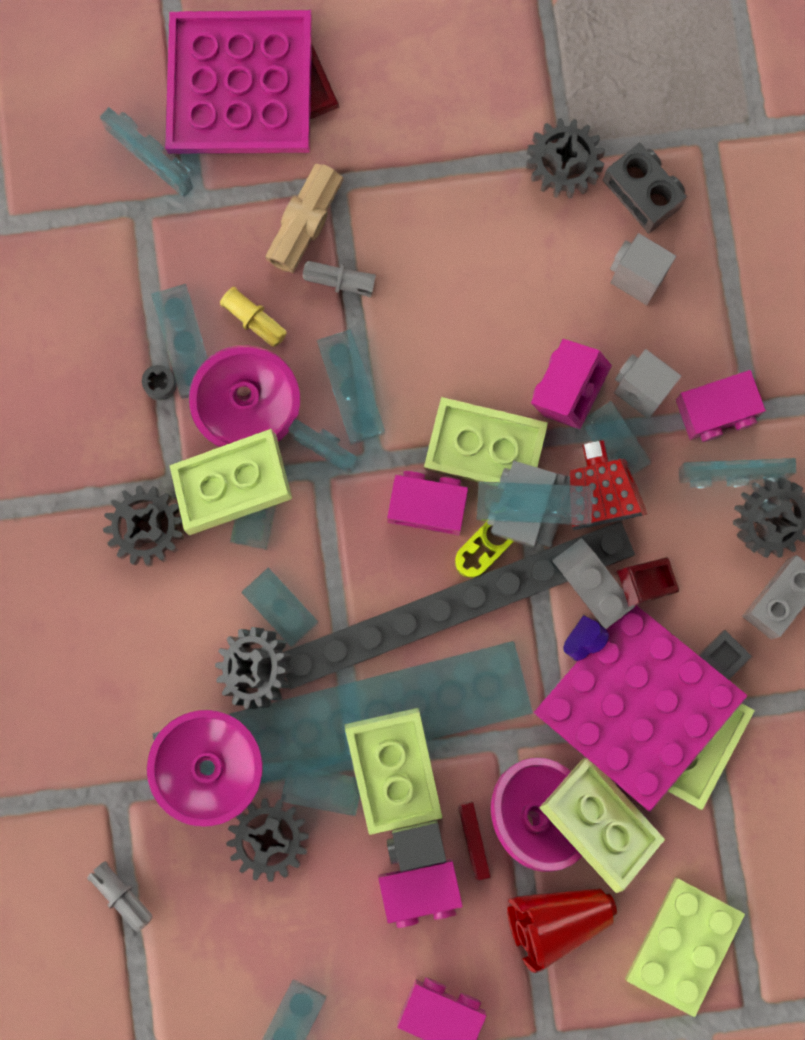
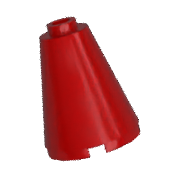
[507,888,617,973]

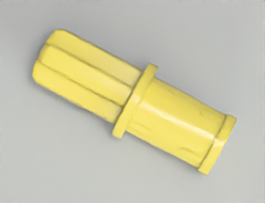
[220,287,287,347]

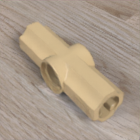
[265,163,343,273]

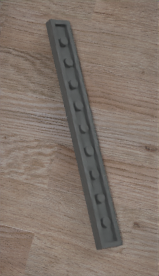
[283,521,635,690]

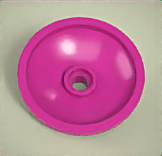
[189,345,300,447]
[147,710,263,827]
[491,758,582,872]

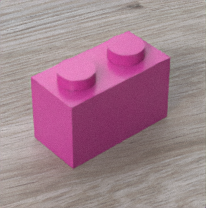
[531,339,612,429]
[676,370,766,442]
[387,471,468,535]
[378,859,463,928]
[397,977,486,1040]

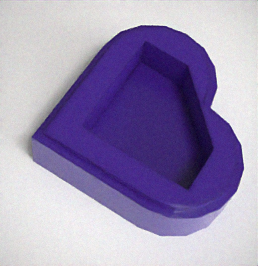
[563,615,609,661]

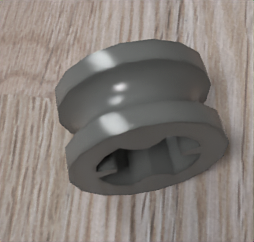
[141,365,176,401]

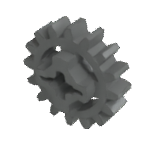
[526,118,605,198]
[733,477,805,558]
[103,485,184,567]
[215,627,294,709]
[226,798,309,882]

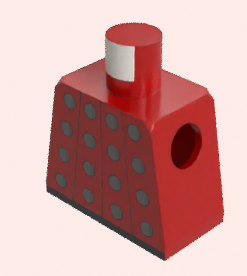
[570,440,647,530]

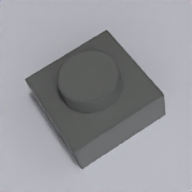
[699,630,752,680]

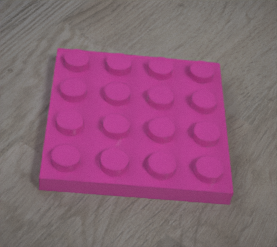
[165,10,312,154]
[534,605,747,812]

